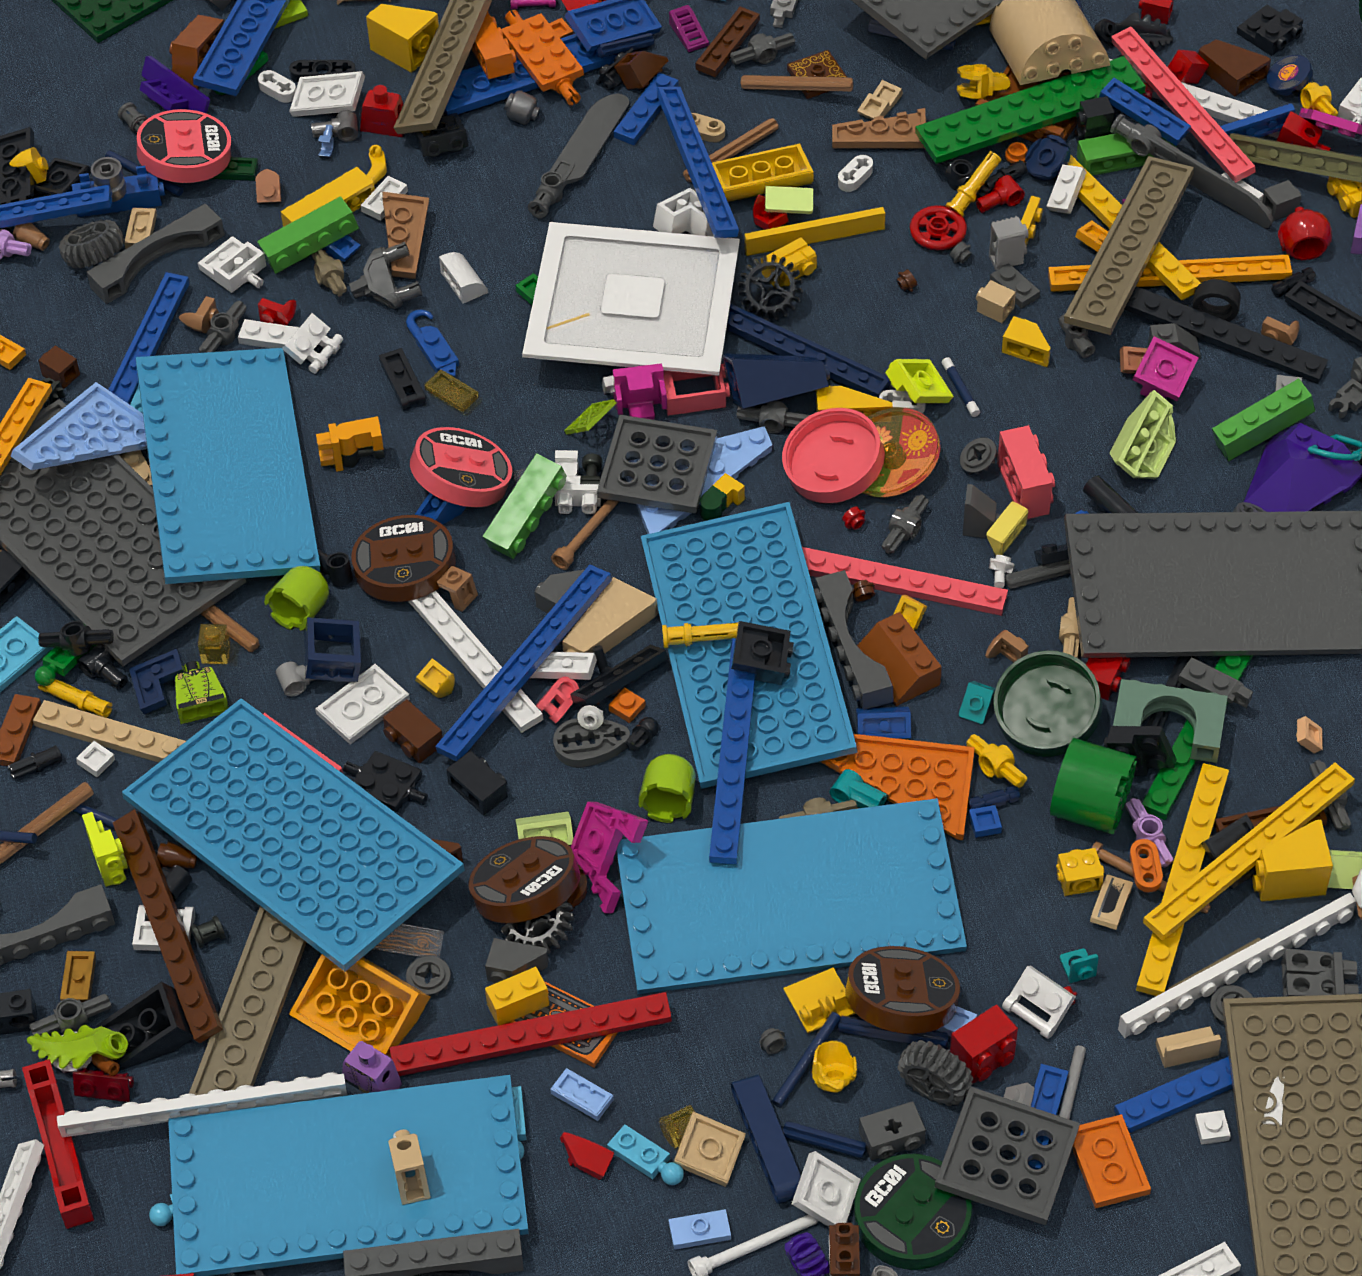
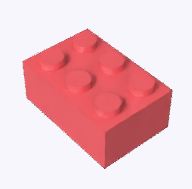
[997,425,1055,519]

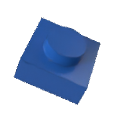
[969,805,1002,838]

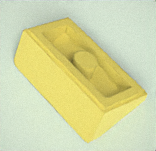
[986,501,1028,555]

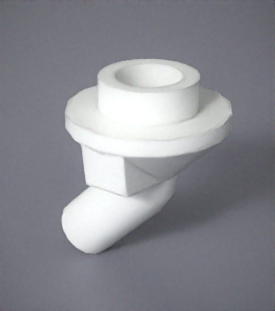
[989,555,1015,588]
[577,705,604,730]

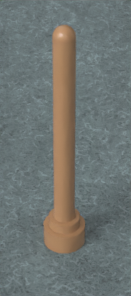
[551,499,620,570]

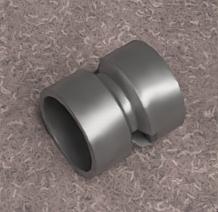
[91,157,126,202]

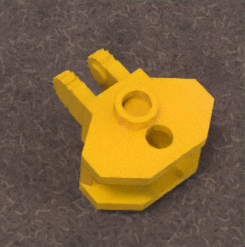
[956,64,1011,99]

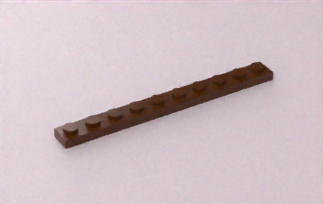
[113,809,223,1043]

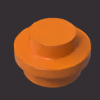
[1005,142,1028,164]

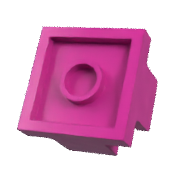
[1132,336,1199,401]
[613,363,667,420]

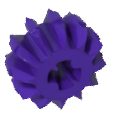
[785,1232,830,1276]

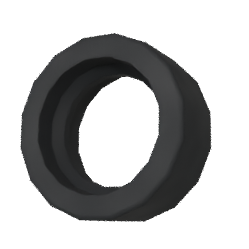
[1193,279,1241,322]

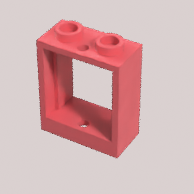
[663,364,730,416]

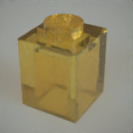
[198,624,230,664]

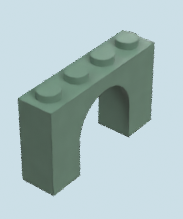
[1113,679,1228,763]

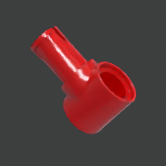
[976,175,1025,213]

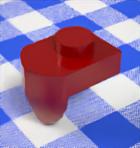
[753,194,789,230]
[258,298,297,326]

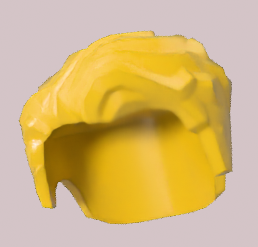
[812,1041,857,1092]

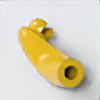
[367,145,387,185]

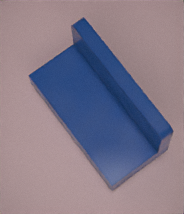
[856,707,911,739]

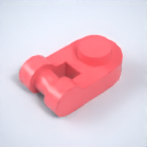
[536,676,579,723]

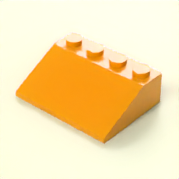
[289,954,430,1057]

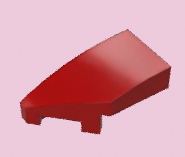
[560,1132,614,1180]

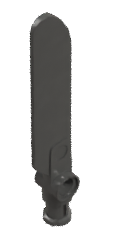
[528,93,629,218]
[1110,114,1273,228]

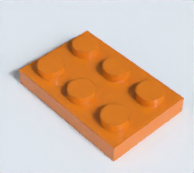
[1072,1114,1151,1208]

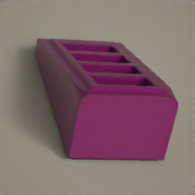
[669,5,709,53]

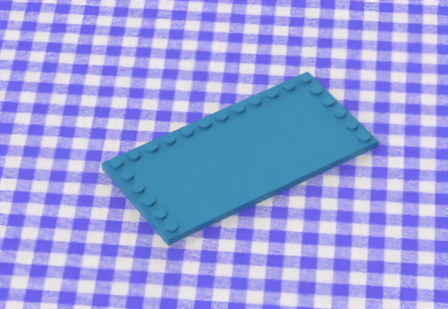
[136,348,320,584]
[641,502,858,789]
[122,698,465,972]
[616,798,967,995]
[168,1075,529,1276]

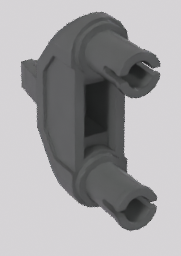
[349,241,423,309]

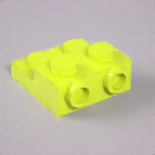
[885,359,954,403]
[82,812,128,887]

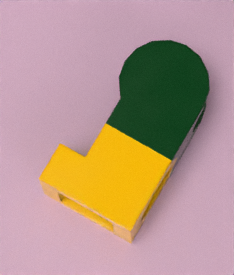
[700,473,745,521]

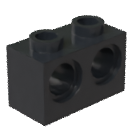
[0,989,37,1035]

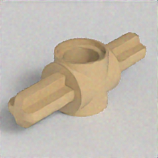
[1059,597,1080,658]

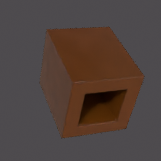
[38,345,80,389]

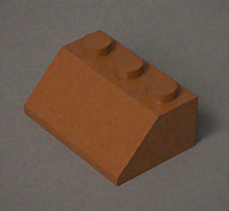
[857,612,942,706]

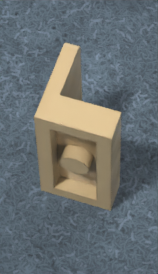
[1156,1026,1222,1068]

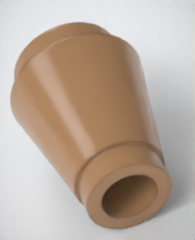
[13,223,50,251]

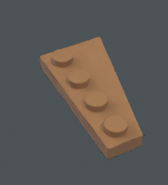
[832,108,926,148]
[382,192,429,279]

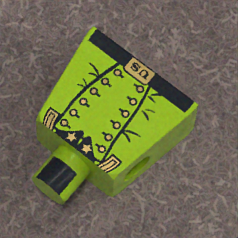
[175,661,229,724]

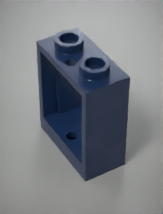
[304,617,361,682]

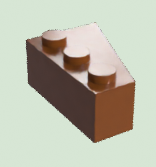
[169,15,224,89]

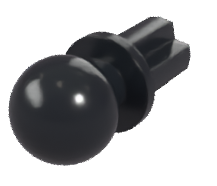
[626,717,659,752]

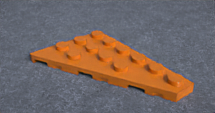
[819,734,975,840]

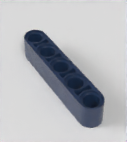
[731,1074,801,1204]

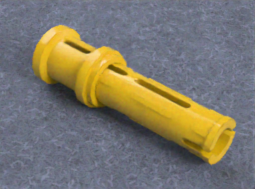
[945,151,1002,216]
[662,622,739,648]

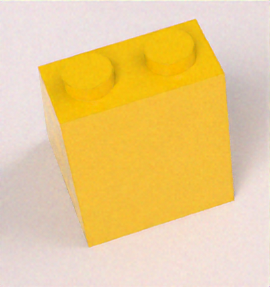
[366,4,439,73]
[1252,820,1333,902]

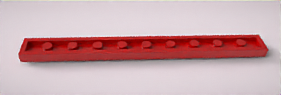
[389,992,672,1076]

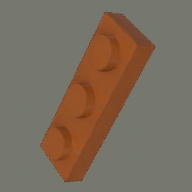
[0,694,41,767]

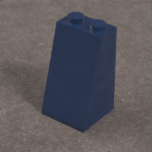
[722,353,830,408]

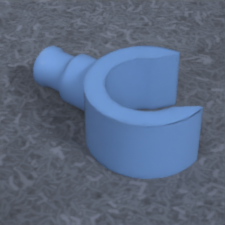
[318,125,334,157]

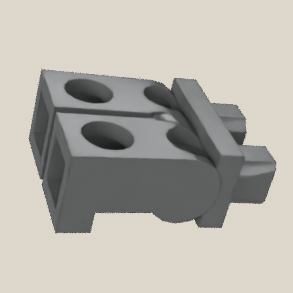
[1281,949,1359,997]

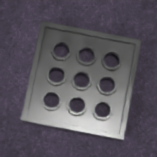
[597,415,718,514]
[934,1086,1080,1225]

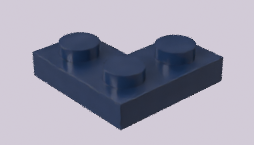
[129,649,186,714]

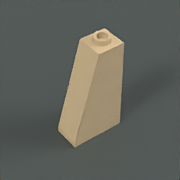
[562,577,658,654]

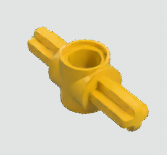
[1300,82,1338,116]
[966,734,1027,788]

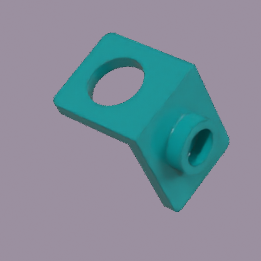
[959,681,996,724]
[1059,948,1099,983]

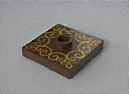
[787,50,847,99]

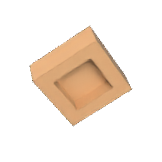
[1296,716,1323,753]

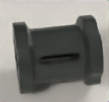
[191,915,226,948]

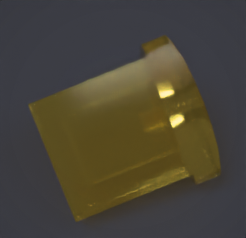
[659,1105,695,1149]

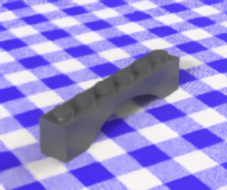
[87,203,225,304]
[814,570,893,710]
[0,884,115,966]
[343,1229,524,1276]

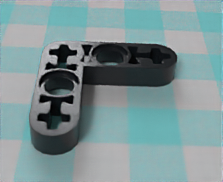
[289,60,356,115]

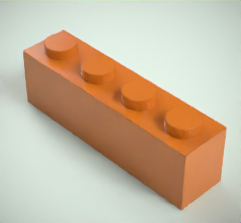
[471,11,516,79]

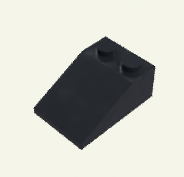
[96,982,194,1071]

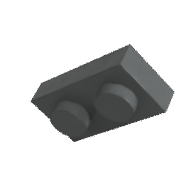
[990,263,1040,309]

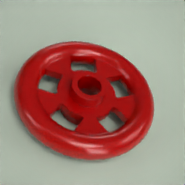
[910,205,967,250]

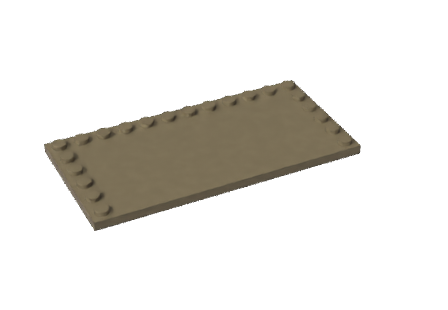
[1222,994,1362,1276]

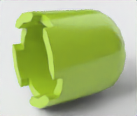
[264,566,329,631]
[638,754,695,823]

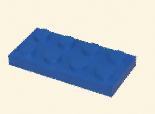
[565,0,662,52]

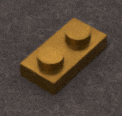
[60,951,96,1003]

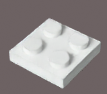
[792,1151,861,1227]

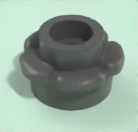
[950,241,972,263]
[759,1028,786,1054]

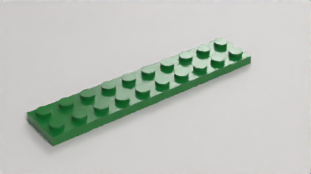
[915,56,1146,164]

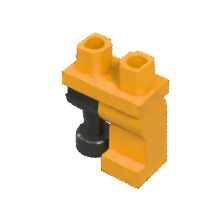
[316,416,385,472]

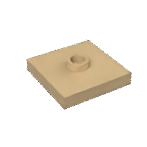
[673,1112,746,1187]

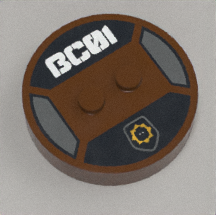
[351,515,456,602]
[469,836,580,923]
[845,946,960,1034]

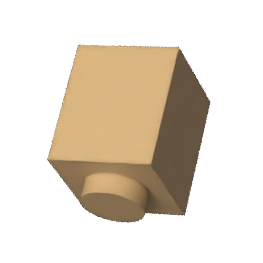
[976,280,1016,323]

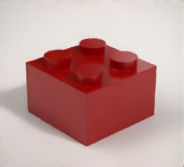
[950,1004,1018,1084]

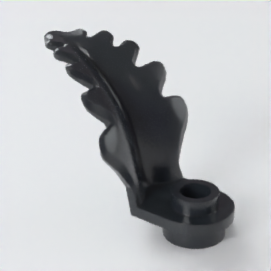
[1094,13,1173,47]

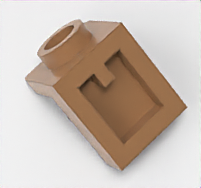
[437,566,478,612]

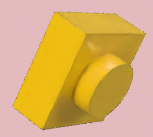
[893,595,927,630]

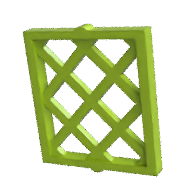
[564,399,616,435]

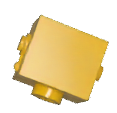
[1056,848,1104,896]

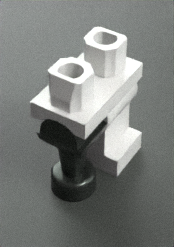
[555,450,602,514]

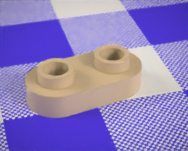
[691,113,725,142]

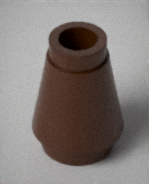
[157,841,197,869]

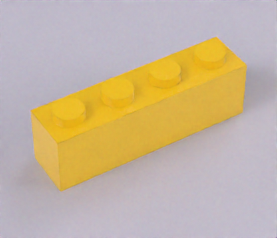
[281,167,375,227]

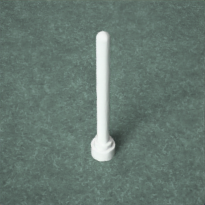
[688,1214,818,1276]

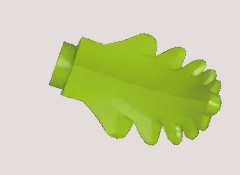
[27,1025,128,1069]

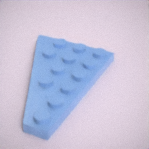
[11,382,147,470]
[625,426,772,534]

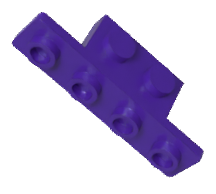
[139,56,210,114]

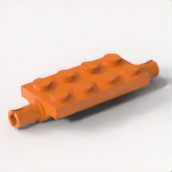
[501,10,584,106]

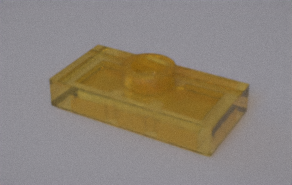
[425,369,479,412]

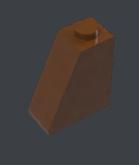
[1198,39,1271,97]

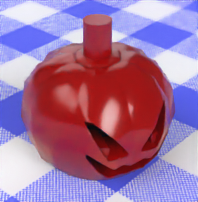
[1278,207,1332,260]

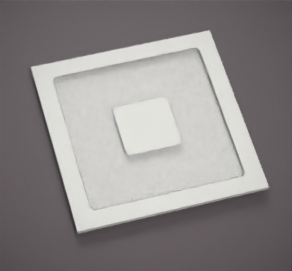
[522,222,740,375]

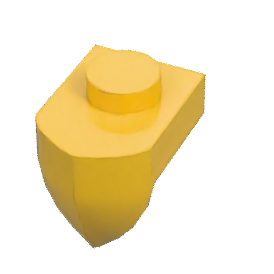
[9,147,49,184]
[415,658,455,698]

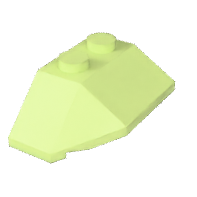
[1109,390,1176,479]

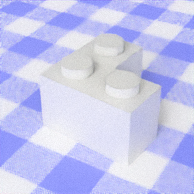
[653,188,714,237]

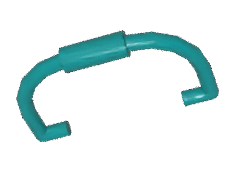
[1308,434,1362,461]

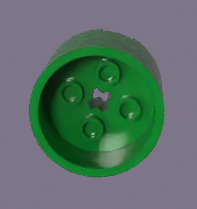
[1050,738,1137,834]

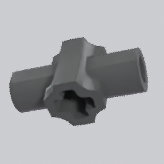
[1059,314,1095,358]

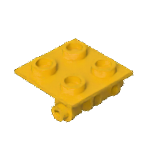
[783,967,856,1033]

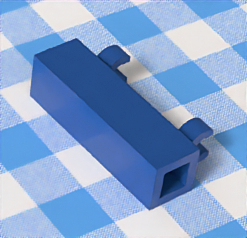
[72,166,165,217]

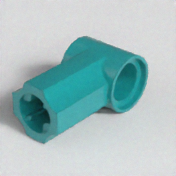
[829,769,887,808]

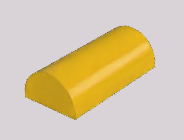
[712,144,814,202]

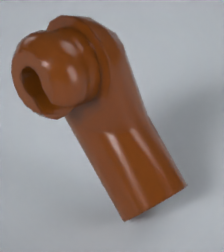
[92,1053,120,1076]

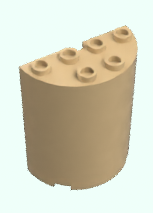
[990,0,1110,85]

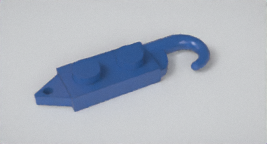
[406,309,459,380]

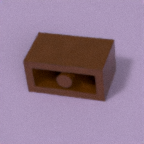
[383,699,443,763]

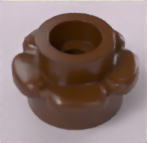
[896,269,918,292]
[853,580,875,602]

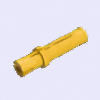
[38,679,113,718]

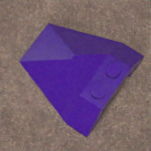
[1244,423,1362,512]

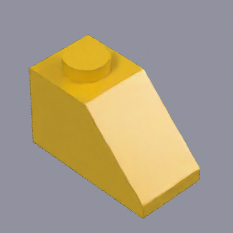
[1001,316,1051,367]

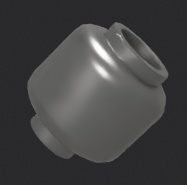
[504,90,540,125]

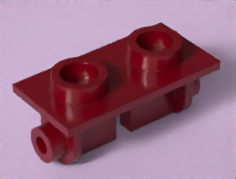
[73,1068,134,1102]

